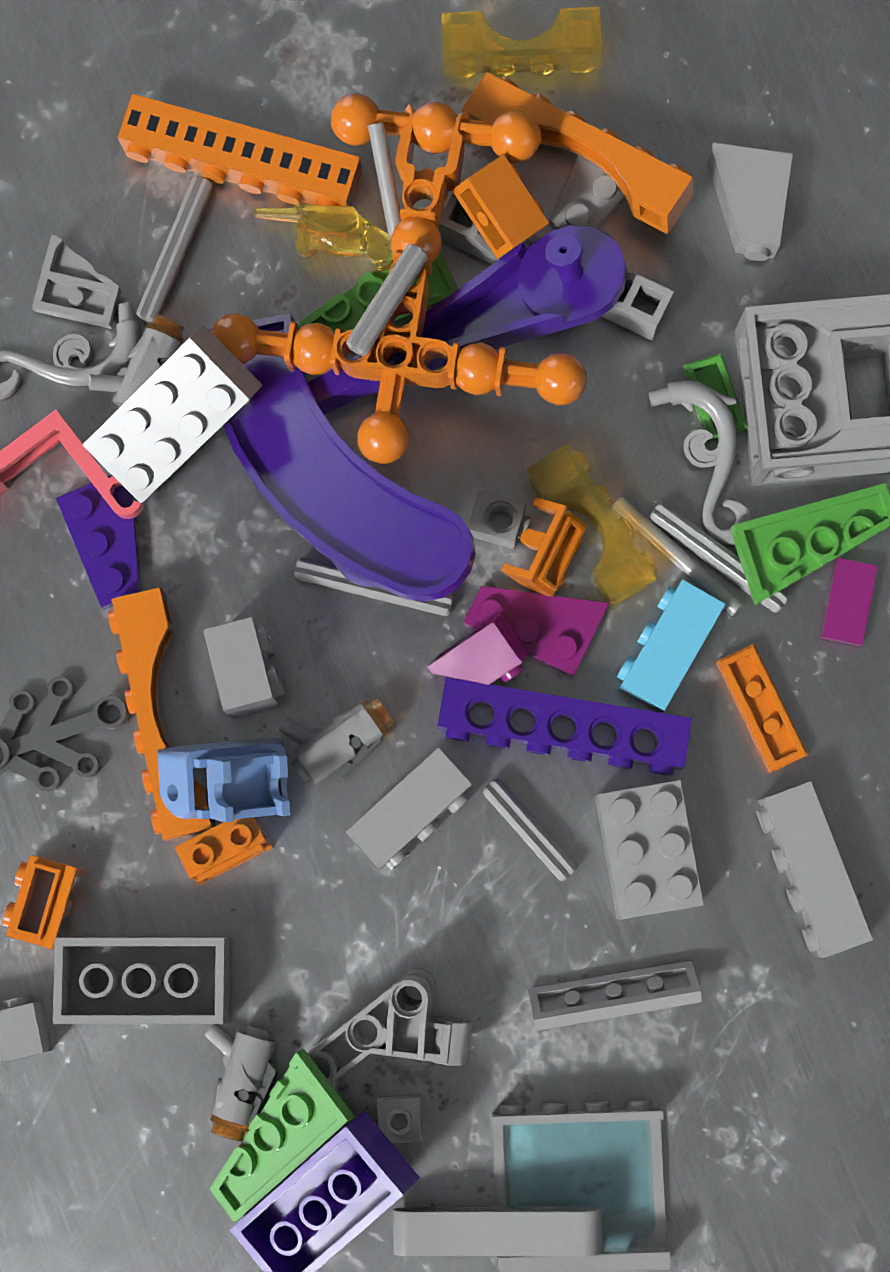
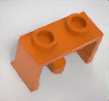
[501,497,587,597]
[174,817,273,886]
[2,855,84,950]

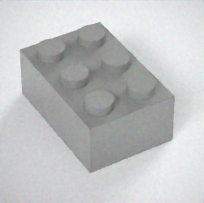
[595,780,704,920]

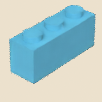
[617,579,725,713]

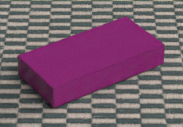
[820,558,878,647]

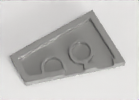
[549,110,657,230]

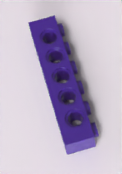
[437,677,692,776]

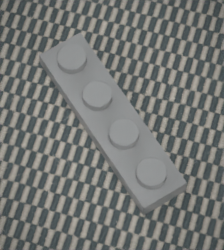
[528,960,702,1031]

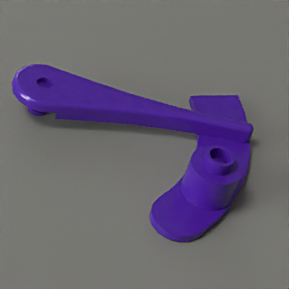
[209,225,627,602]

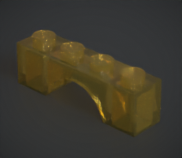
[442,7,602,78]
[525,443,657,611]

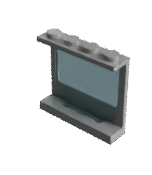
[492,1100,671,1272]

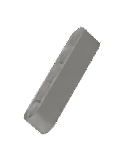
[393,1206,603,1257]

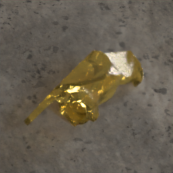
[254,205,393,272]

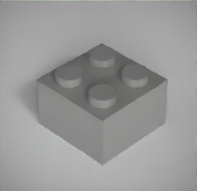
[203,617,285,719]

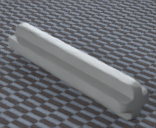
[346,244,427,356]
[483,778,577,881]

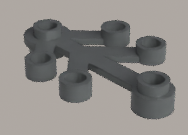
[0,676,129,792]

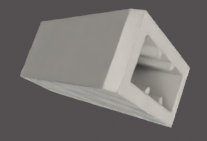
[708,142,793,261]

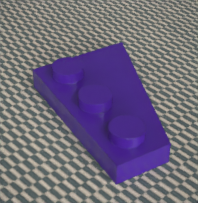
[56,474,141,610]

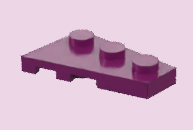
[463,586,609,678]

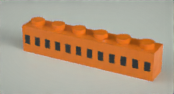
[118,94,362,215]

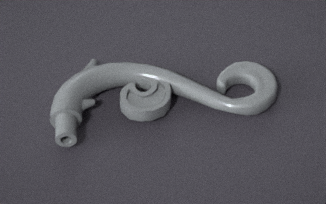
[0,302,140,400]
[648,380,754,546]

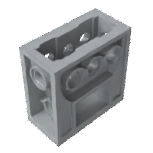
[735,294,890,486]

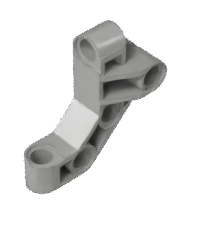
[308,968,472,1095]

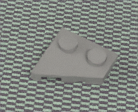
[32,235,122,329]

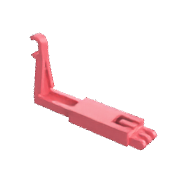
[0,409,144,519]

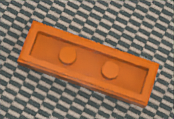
[716,644,808,773]

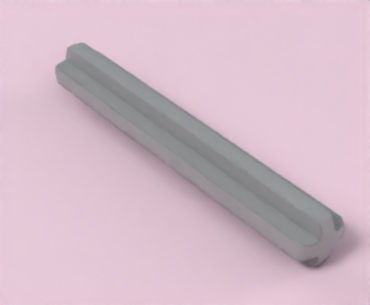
[136,176,213,324]
[649,502,789,613]
[294,557,453,616]

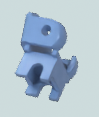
[157,738,290,822]

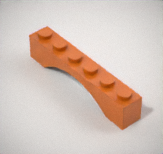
[461,72,693,234]
[108,587,216,841]

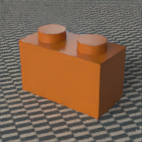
[452,154,549,259]

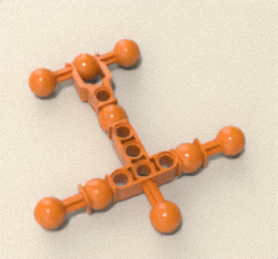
[211,93,587,465]

